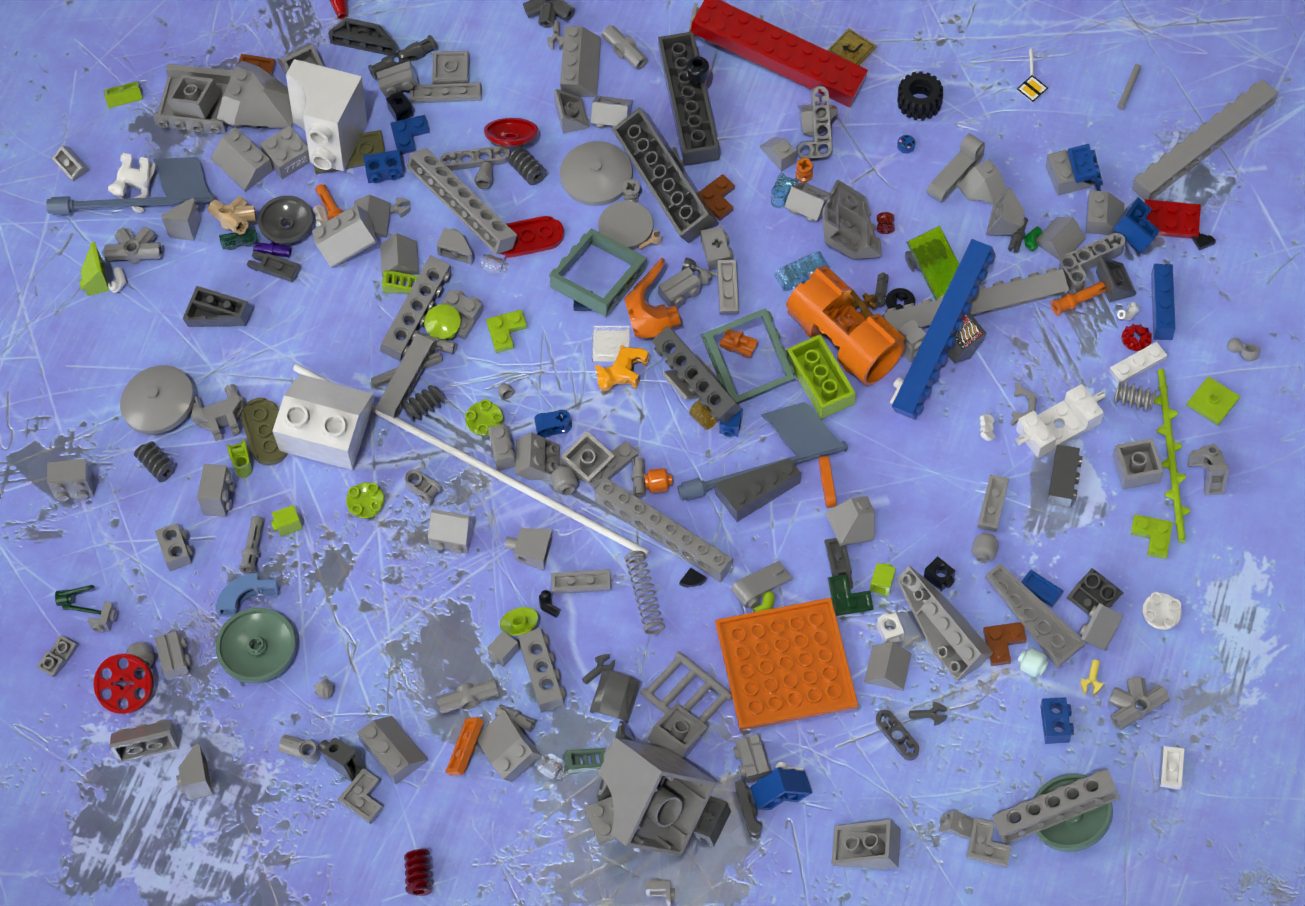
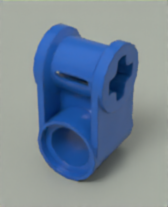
[534,410,572,438]

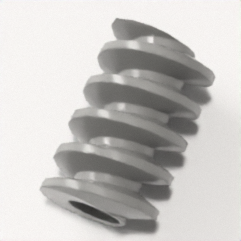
[1114,381,1157,412]

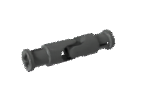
[368,35,437,80]

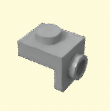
[87,601,117,632]
[939,810,974,839]
[645,879,675,906]

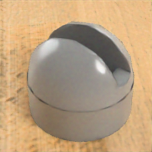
[698,270,712,285]
[498,383,514,400]

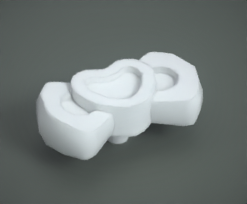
[313,205,329,227]
[980,414,995,441]

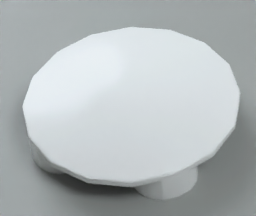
[1142,592,1182,630]

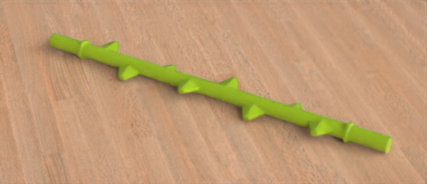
[1154,369,1190,543]

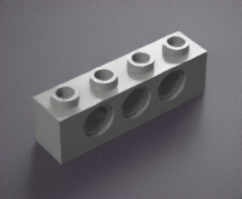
[518,628,566,712]

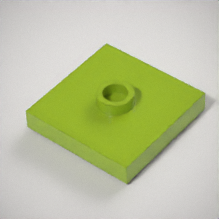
[1186,376,1240,426]

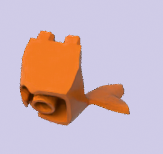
[624,258,681,339]

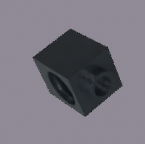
[386,91,413,121]
[924,556,956,592]

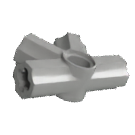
[104,227,162,264]
[1108,676,1170,731]

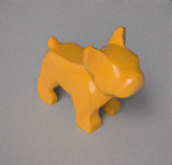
[595,345,650,391]

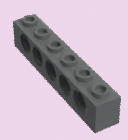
[652,326,742,424]

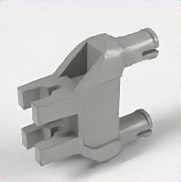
[191,384,245,441]

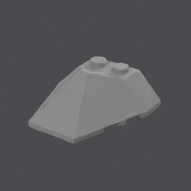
[217,61,293,129]
[822,179,882,259]

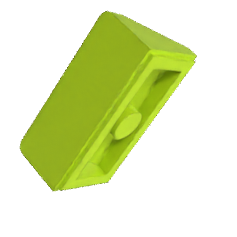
[103,81,142,108]

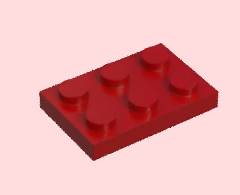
[1145,199,1201,239]

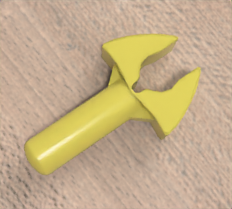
[1080,659,1103,697]

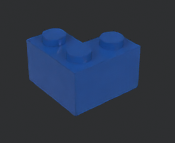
[1112,197,1160,252]
[750,767,812,810]

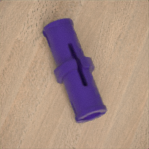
[253,242,292,258]

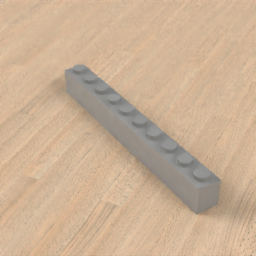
[1132,79,1278,200]
[882,268,1069,332]

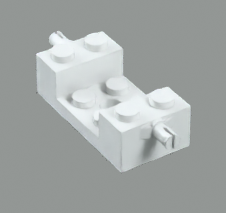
[1015,384,1106,458]

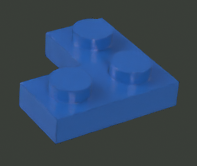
[390,115,429,155]

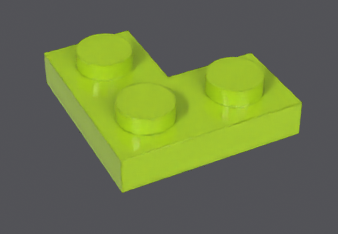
[486,309,527,353]
[1130,514,1173,559]

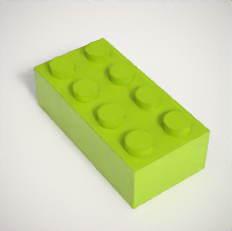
[786,334,856,419]

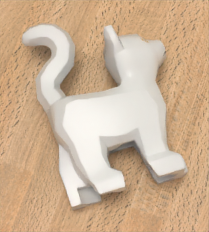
[108,153,156,213]

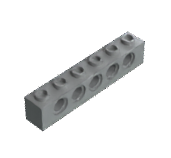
[380,255,451,361]
[992,769,1120,845]

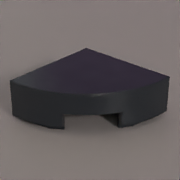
[1192,232,1216,250]
[679,567,707,588]

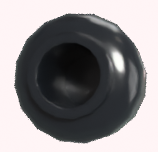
[686,56,710,83]

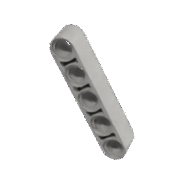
[377,333,436,418]

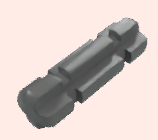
[875,272,889,307]

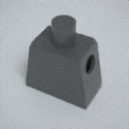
[318,738,366,782]

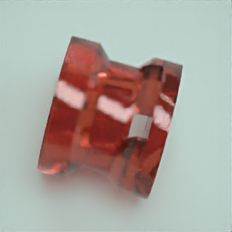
[876,212,895,234]

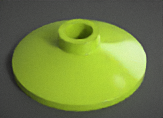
[499,607,538,636]

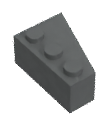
[182,286,252,327]

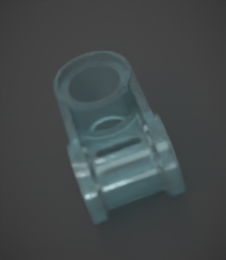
[771,172,799,208]

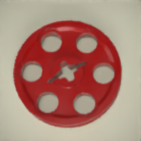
[93,654,154,714]

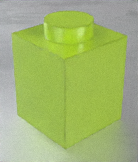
[270,505,302,537]
[870,563,896,597]

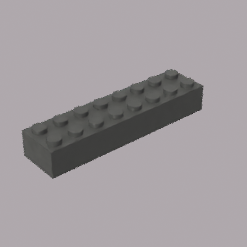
[658,32,719,165]
[612,107,718,243]

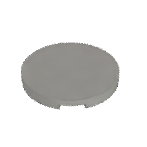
[598,201,653,250]

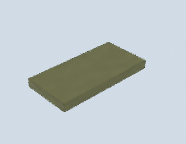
[314,130,385,175]

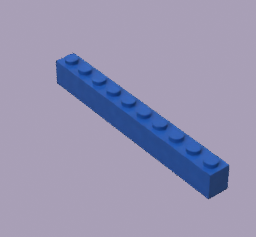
[892,239,996,420]

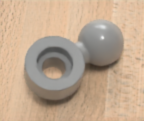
[1227,338,1261,361]

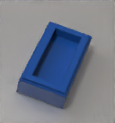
[1021,570,1064,608]

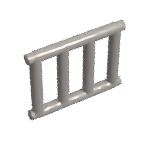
[640,651,732,724]

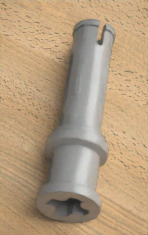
[238,516,264,574]

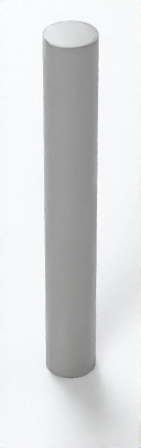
[1117,64,1141,110]

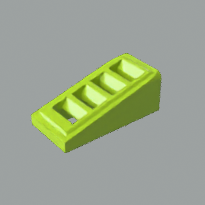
[382,270,418,294]

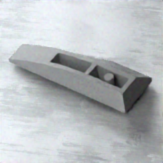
[896,566,993,681]

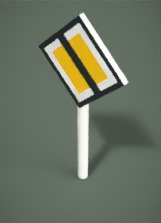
[1016,48,1049,103]

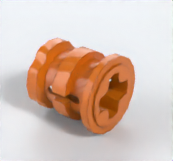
[795,158,813,182]

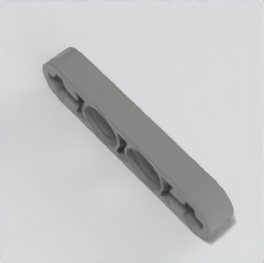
[440,146,510,171]

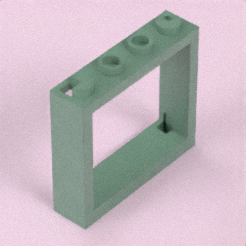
[549,228,647,317]
[701,308,795,402]

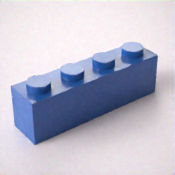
[1151,264,1175,340]

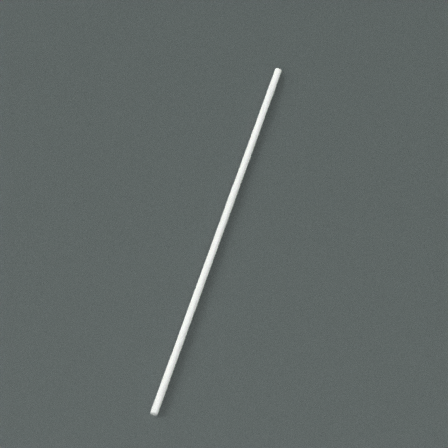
[293,364,650,558]

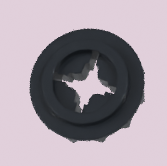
[885,288,916,310]

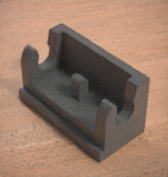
[693,796,731,846]

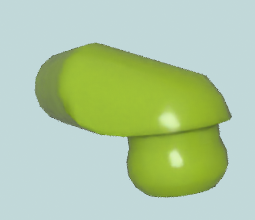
[752,591,775,612]

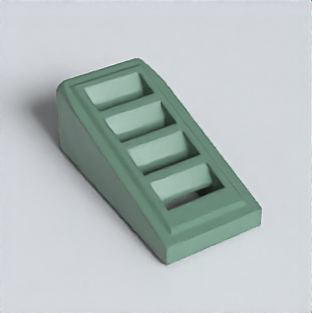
[563,748,605,774]

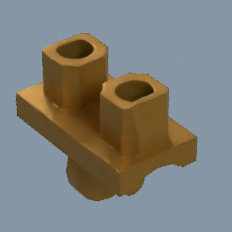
[850,290,878,320]

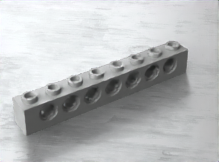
[407,148,517,254]
[594,477,732,583]

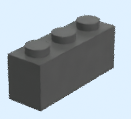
[1047,444,1083,508]

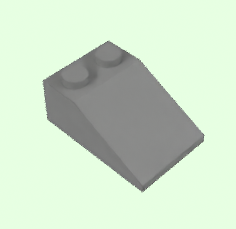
[477,710,541,782]
[832,819,901,870]

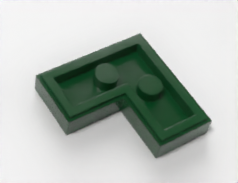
[827,574,874,616]

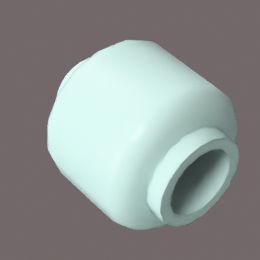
[1018,648,1049,678]

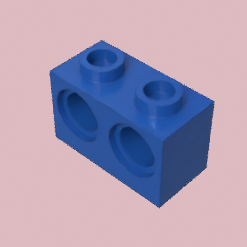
[363,150,404,183]
[1040,697,1074,744]

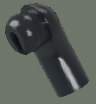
[539,590,561,618]

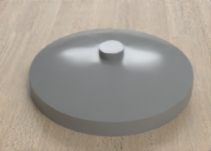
[560,141,633,206]
[120,365,195,435]

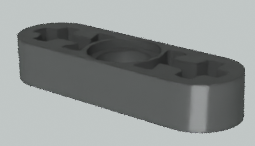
[876,710,919,761]

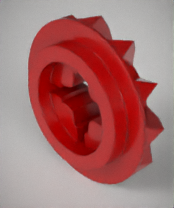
[1121,323,1152,351]

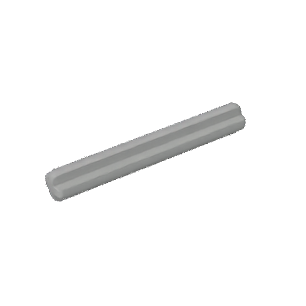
[371,352,442,388]

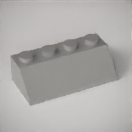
[560,26,601,97]

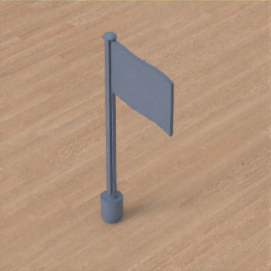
[46,157,215,215]
[677,402,848,501]

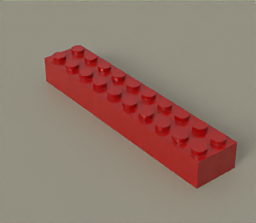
[690,0,868,108]

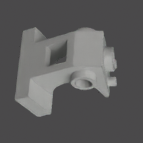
[1188,443,1229,495]

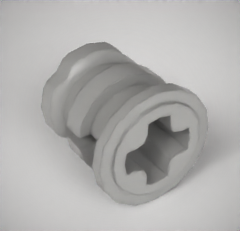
[622,179,640,202]

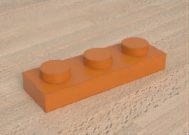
[445,717,484,776]

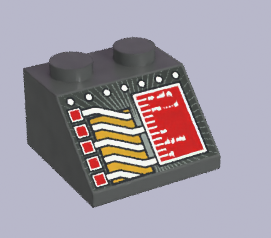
[947,313,987,363]

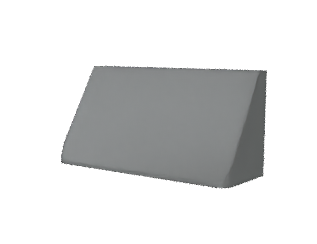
[52,145,90,181]

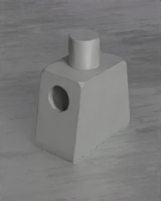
[505,528,553,571]

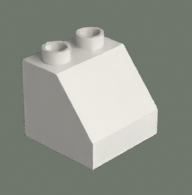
[273,374,375,471]

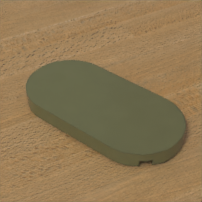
[241,398,288,466]

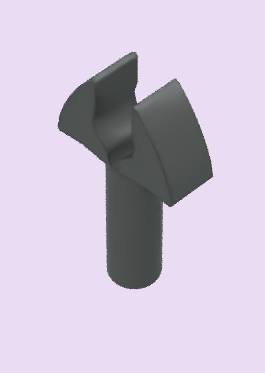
[582,654,615,684]
[908,702,948,726]

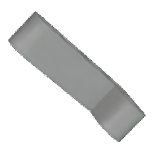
[796,85,832,159]
[926,133,985,203]
[1058,233,1125,292]

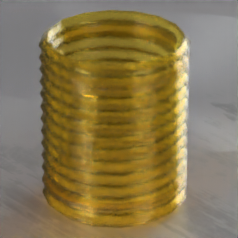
[689,401,718,430]

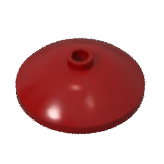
[484,118,538,148]

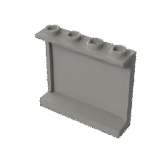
[153,64,233,134]

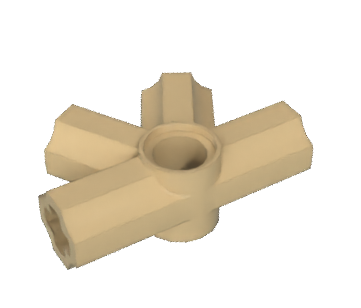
[207,197,257,235]

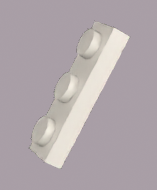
[1109,341,1168,384]

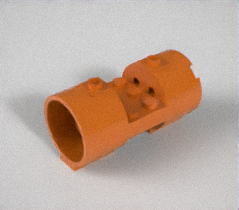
[786,266,905,386]

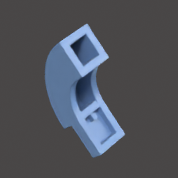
[215,573,280,617]

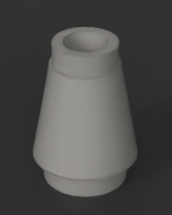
[474,162,492,189]

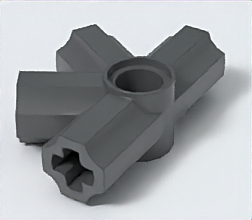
[523,0,575,28]

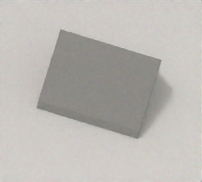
[554,89,590,134]
[354,195,391,238]
[161,197,201,241]
[1036,217,1086,261]
[380,233,419,277]
[864,642,911,691]

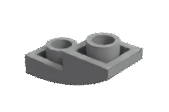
[37,635,79,677]

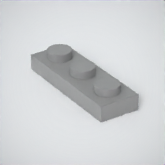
[717,260,739,314]
[588,440,639,490]
[977,474,1009,532]
[551,569,611,594]

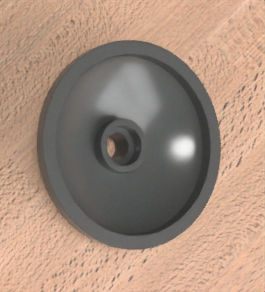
[258,196,313,244]

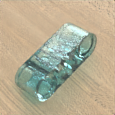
[774,251,830,291]

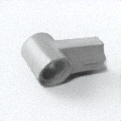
[278,734,320,764]

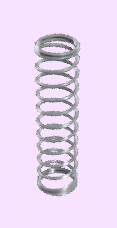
[624,551,665,634]

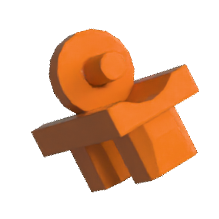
[719,329,758,358]

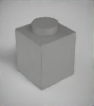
[487,631,519,667]

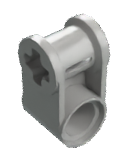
[405,469,442,504]

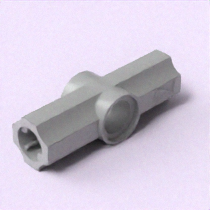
[602,25,648,70]
[436,679,499,714]

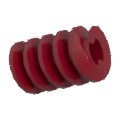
[404,849,432,896]

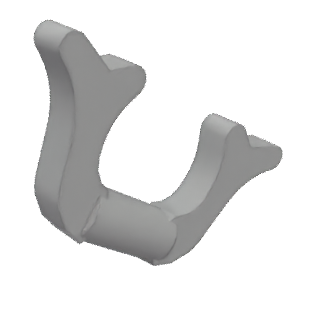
[1011,382,1037,426]

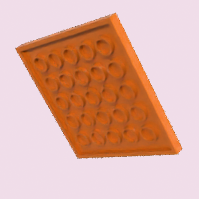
[715,597,858,731]

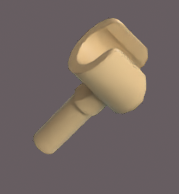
[638,230,663,250]

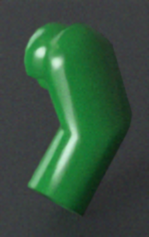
[1024,226,1043,251]

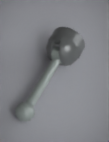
[682,257,717,277]

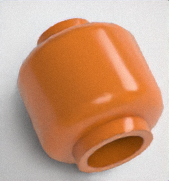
[645,468,673,494]

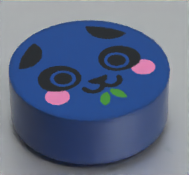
[897,135,916,153]

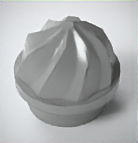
[314,679,333,699]

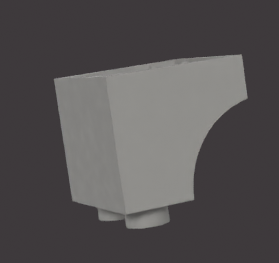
[598,737,716,856]

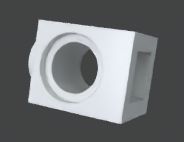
[877,612,905,643]

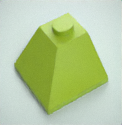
[79,241,109,296]

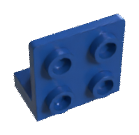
[1068,144,1103,191]

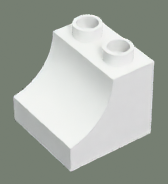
[286,59,368,171]

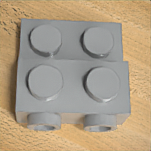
[441,289,483,340]

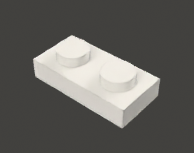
[1160,746,1184,790]

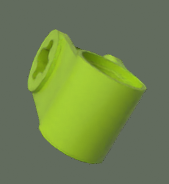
[226,439,252,478]

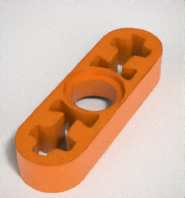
[818,456,836,508]

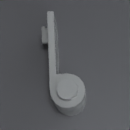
[731,561,793,609]

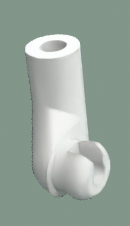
[108,267,126,293]
[1117,302,1139,321]

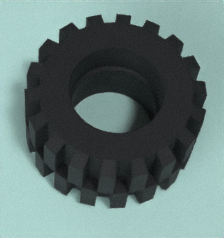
[897,71,943,121]

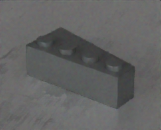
[715,458,801,522]

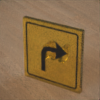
[827,28,877,65]

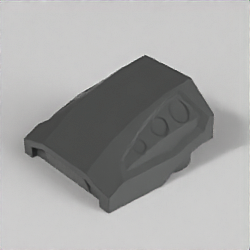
[1066,568,1124,618]
[590,670,640,723]

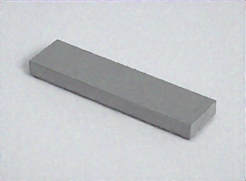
[410,82,481,104]

